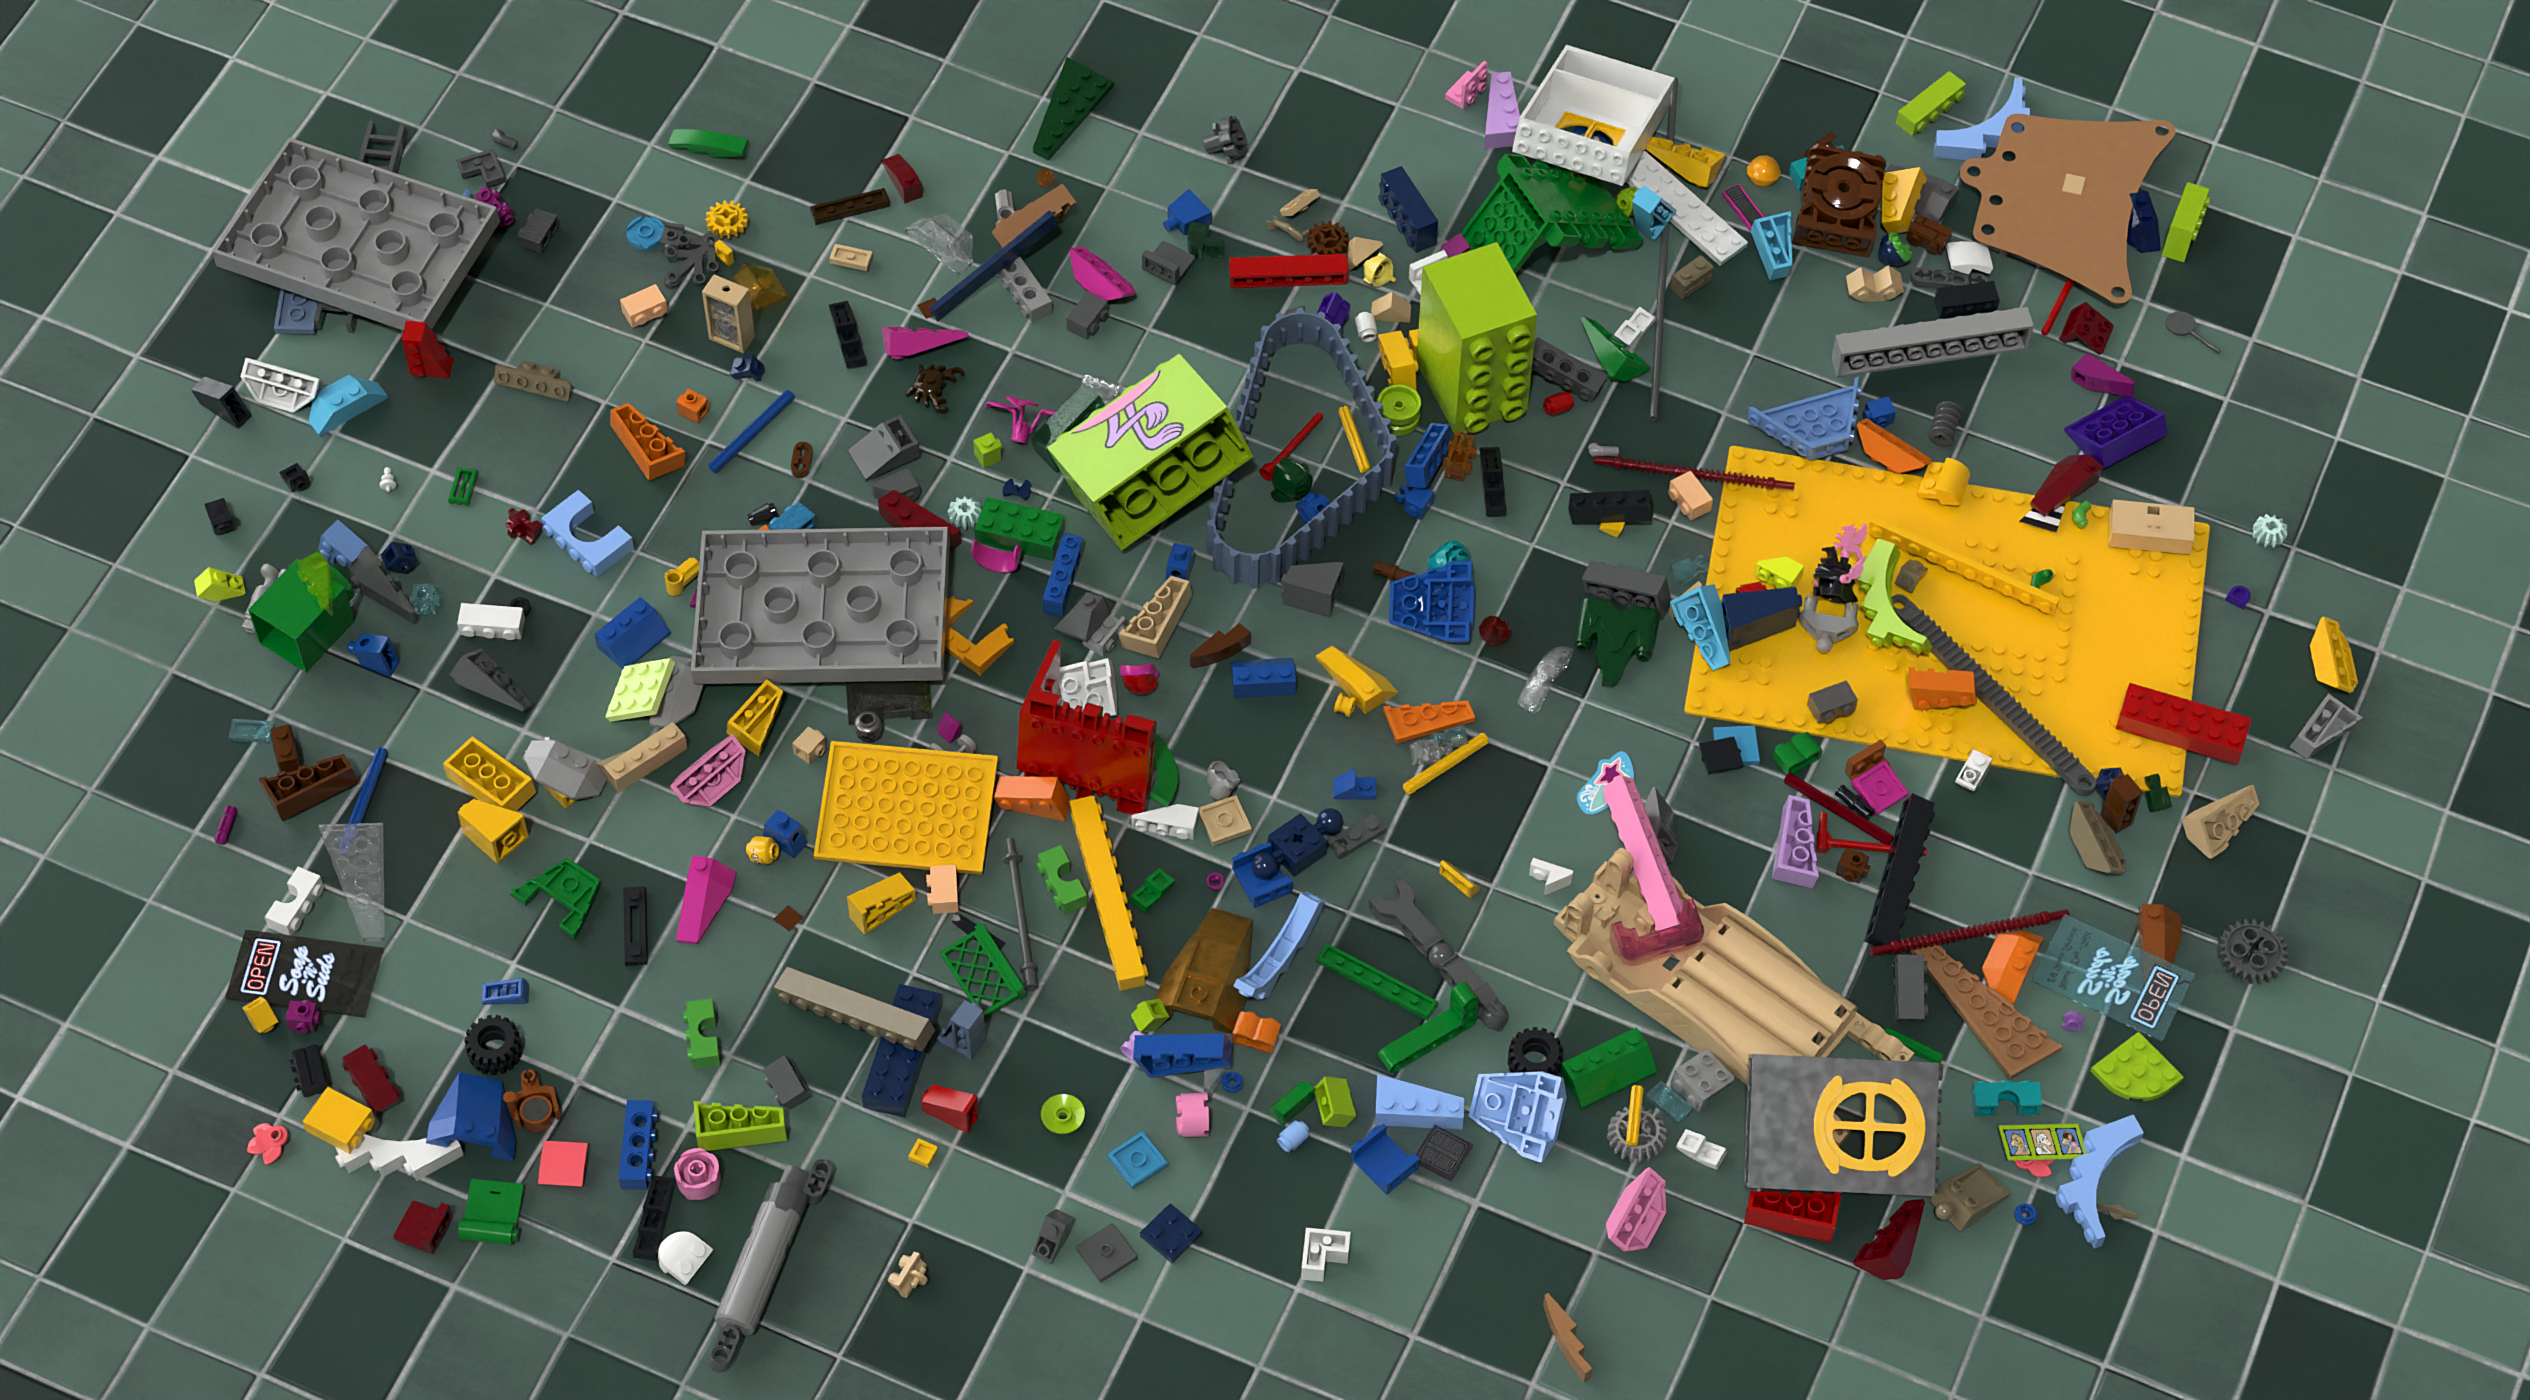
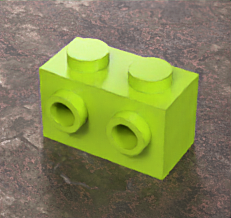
[1314,1076,1356,1128]

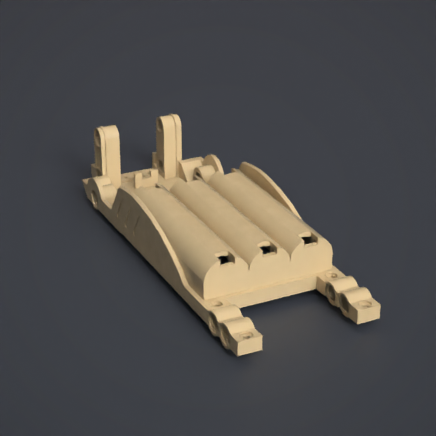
[1554,848,1914,1147]

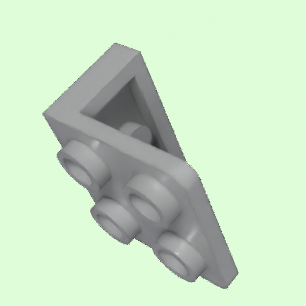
[1671,1050,1734,1113]

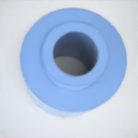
[1277,1120,1309,1153]

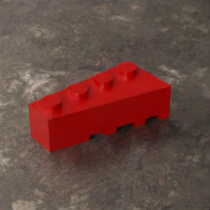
[1744,1191,1841,1243]

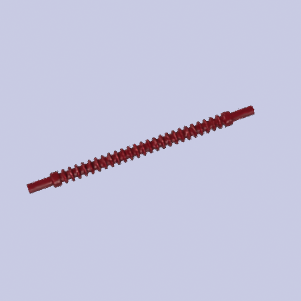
[1594,456,1795,491]
[1870,909,2070,956]

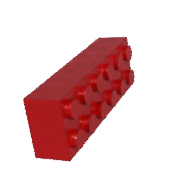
[2116,683,2252,765]

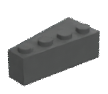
[1582,561,1671,620]

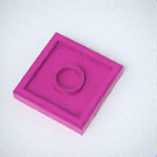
[1851,760,1910,816]

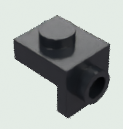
[279,463,310,493]

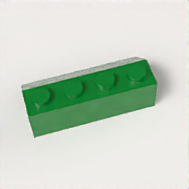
[1560,1027,1657,1110]

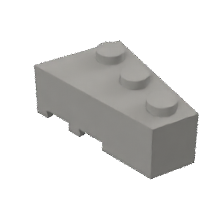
[2290,693,2363,759]

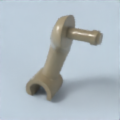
[1266,216,1309,242]

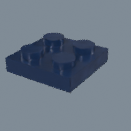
[1140,1203,1203,1263]

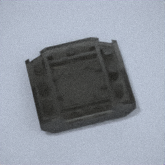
[846,681,932,725]

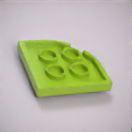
[2090,1032,2184,1101]

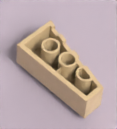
[1118,576,1192,659]

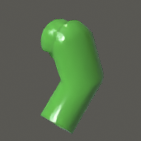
[2072,500,2091,528]

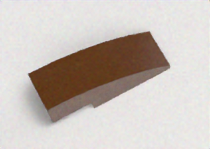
[1190,623,1251,668]

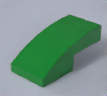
[1129,868,1175,913]

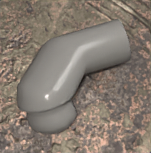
[1588,443,1619,457]

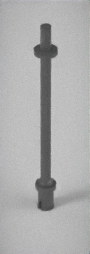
[1003,838,1038,991]

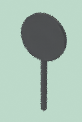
[2166,311,2221,353]

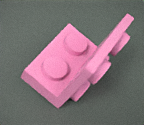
[1445,61,1488,110]

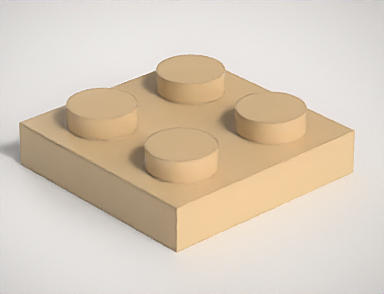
[1199,795,1252,846]

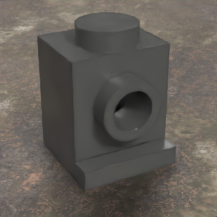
[659,222,685,254]

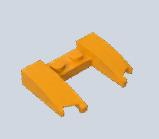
[945,596,1014,676]

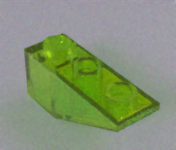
[297,550,333,616]

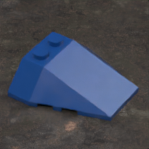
[426,1072,516,1161]

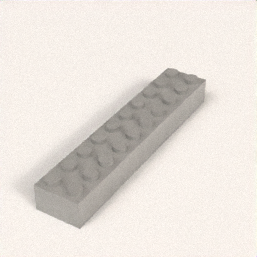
[1831,307,2034,378]

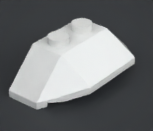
[241,358,320,413]

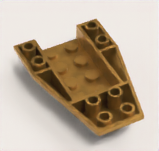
[1155,908,1253,1035]

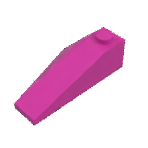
[882,327,968,359]

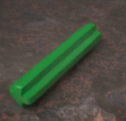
[1884,1027,1943,1064]

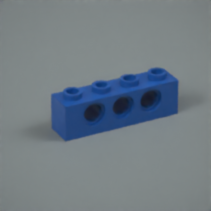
[1404,423,1452,489]
[1042,533,1084,617]
[619,1100,659,1190]

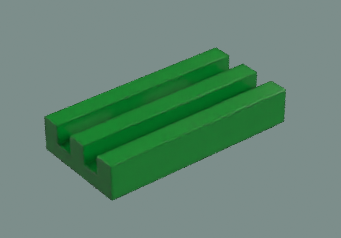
[448,467,478,507]

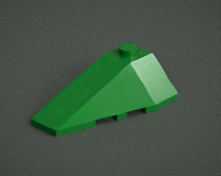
[1581,316,1651,382]

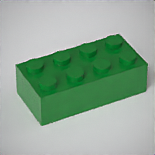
[974,497,1065,561]

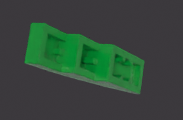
[668,129,749,158]

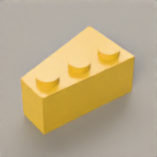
[1378,331,1418,391]
[847,872,916,935]

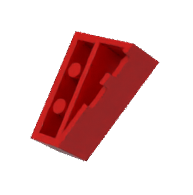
[402,321,454,378]

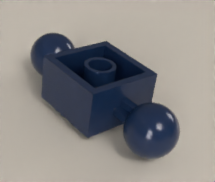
[1251,808,1343,880]

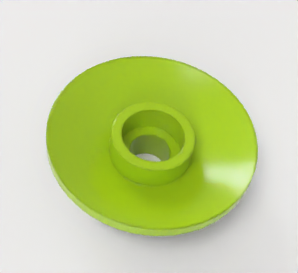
[1041,1094,1085,1134]

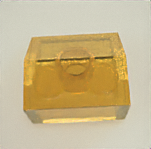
[731,263,789,310]

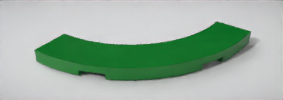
[1149,733,1178,807]

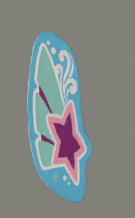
[1577,751,1634,815]

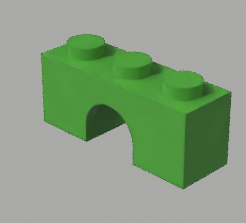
[1036,845,1087,915]
[683,998,720,1069]

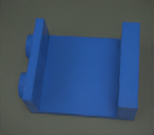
[1232,842,1293,908]
[1351,1123,1420,1195]

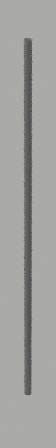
[1650,77,1678,421]

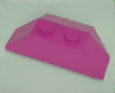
[1069,246,1136,301]

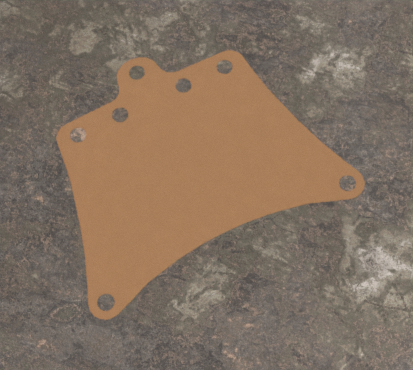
[1960,113,2176,303]

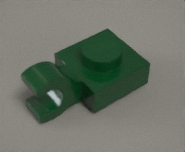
[2145,773,2172,812]

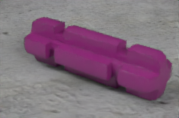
[214,806,237,845]

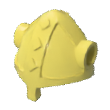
[1363,253,1396,287]

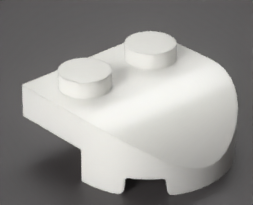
[657,1232,713,1285]

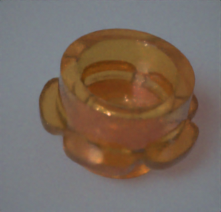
[1035,168,1055,186]

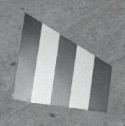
[2019,503,2066,532]

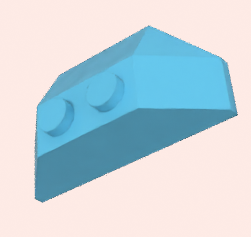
[309,375,388,437]

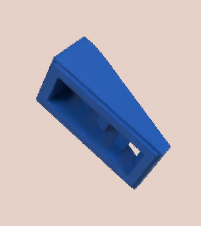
[481,978,529,1005]

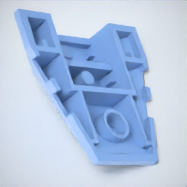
[1469,1071,1567,1163]

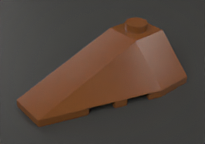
[2137,904,2182,987]

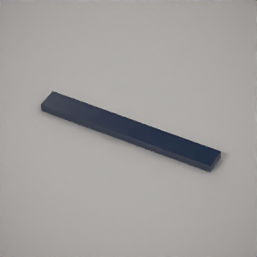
[929,210,1058,322]

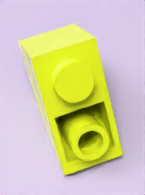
[1755,556,1804,589]
[194,567,246,602]

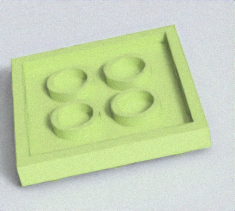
[605,658,675,722]

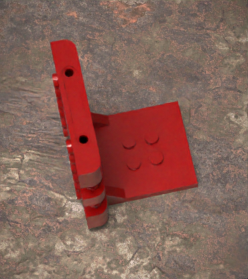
[1016,640,1157,815]

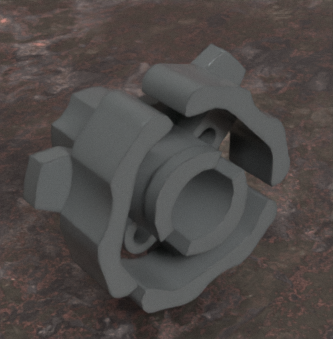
[1203,116,1247,164]

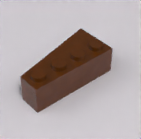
[259,754,358,821]

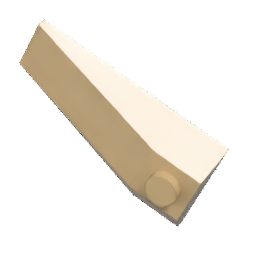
[2182,785,2259,858]

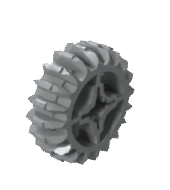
[1607,1105,1666,1163]

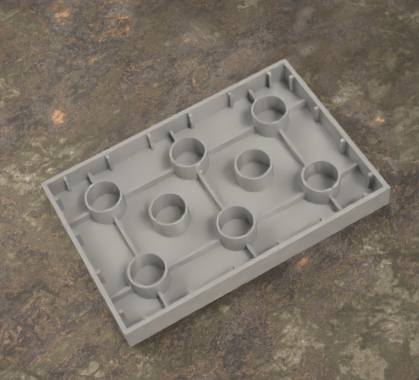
[212,138,500,330]
[691,527,950,684]

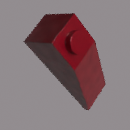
[881,154,922,204]

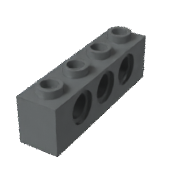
[1532,337,1606,403]

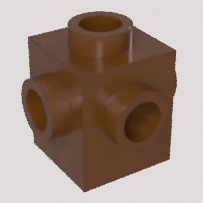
[1836,847,1871,884]

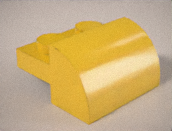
[1918,458,1971,506]

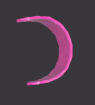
[971,540,1023,573]

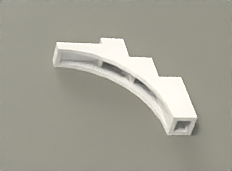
[335,1134,464,1181]

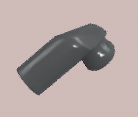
[491,129,517,149]

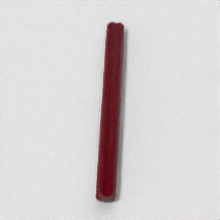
[1784,773,1894,845]

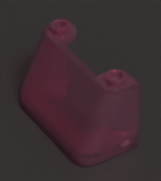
[1610,898,1704,963]

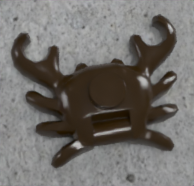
[905,364,965,413]

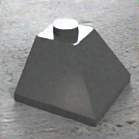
[1054,592,1110,642]

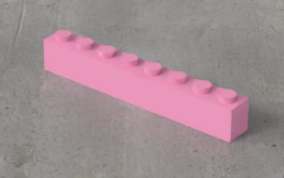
[1602,776,1692,940]

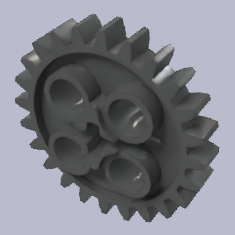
[2217,919,2289,984]

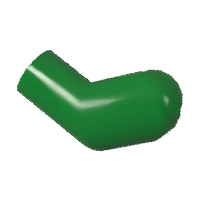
[2031,569,2054,589]

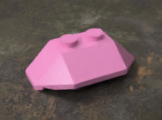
[669,734,746,807]
[1606,1167,1666,1252]

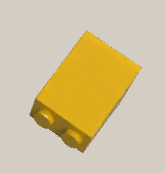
[458,799,529,864]

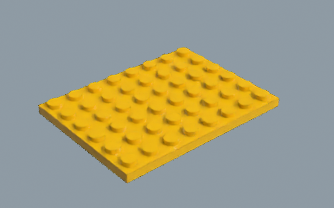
[813,741,998,875]

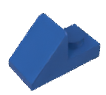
[1334,769,1376,800]

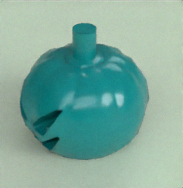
[1427,540,1471,569]

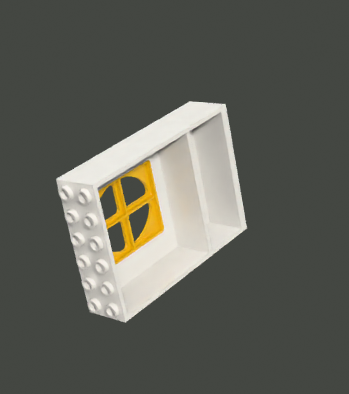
[1512,45,1675,186]

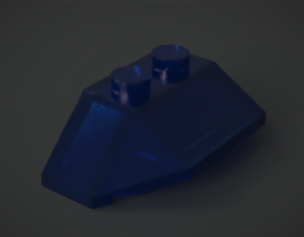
[2127,188,2161,253]

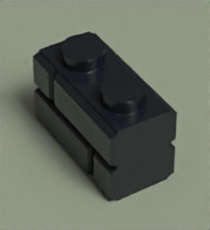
[289,1044,329,1098]

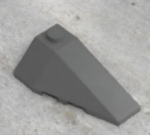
[449,648,534,711]

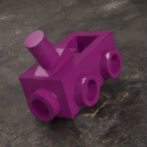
[475,186,515,229]

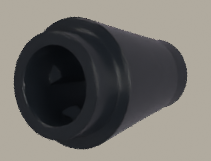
[747,502,779,526]

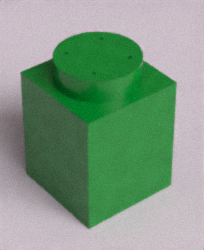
[248,558,355,673]

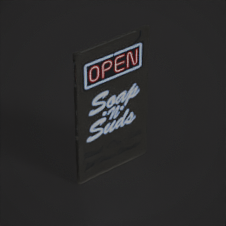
[225,930,384,1018]

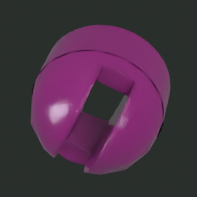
[1207,872,1224,891]

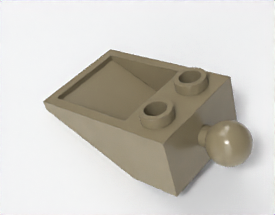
[1930,1163,2010,1232]

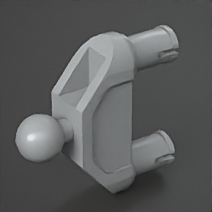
[1799,595,1859,653]

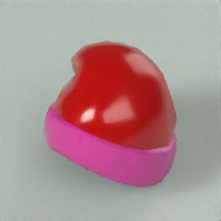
[1120,663,1159,695]

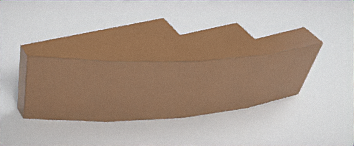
[1543,1293,1592,1382]

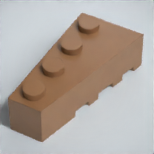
[992,184,1076,248]

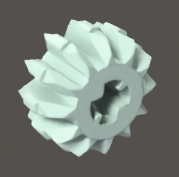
[948,496,981,531]
[2252,514,2287,548]

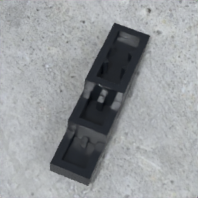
[829,301,866,368]
[1479,447,1507,516]
[633,1175,675,1261]

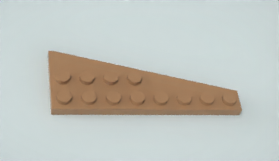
[1910,944,2063,1080]

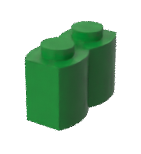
[1773,732,1823,775]

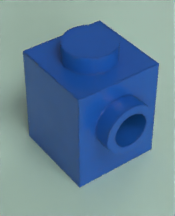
[1863,397,1896,428]

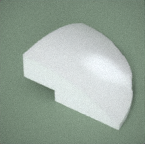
[1058,658,1117,717]

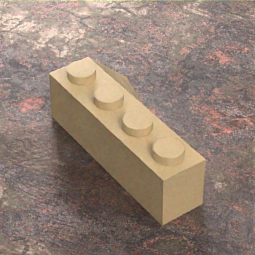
[596,722,687,793]

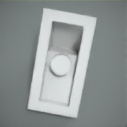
[1529,858,1573,895]

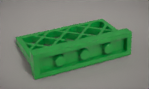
[939,922,1028,1019]

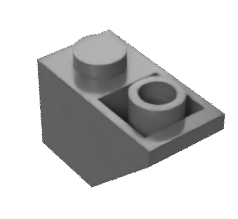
[1032,1209,1075,1264]

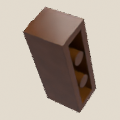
[2101,774,2143,834]

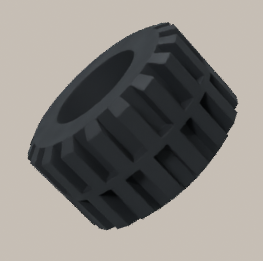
[464,1015,522,1075]
[1508,1027,1563,1076]

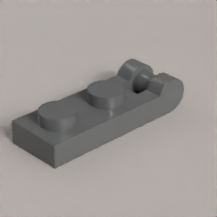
[1327,813,1387,859]

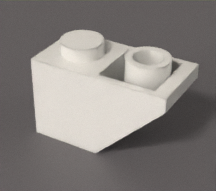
[1955,749,1992,791]

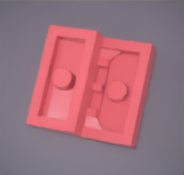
[538,1141,588,1187]

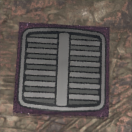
[1416,1124,1473,1182]

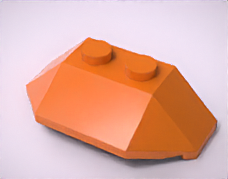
[1857,418,1932,473]
[1982,930,2044,1005]

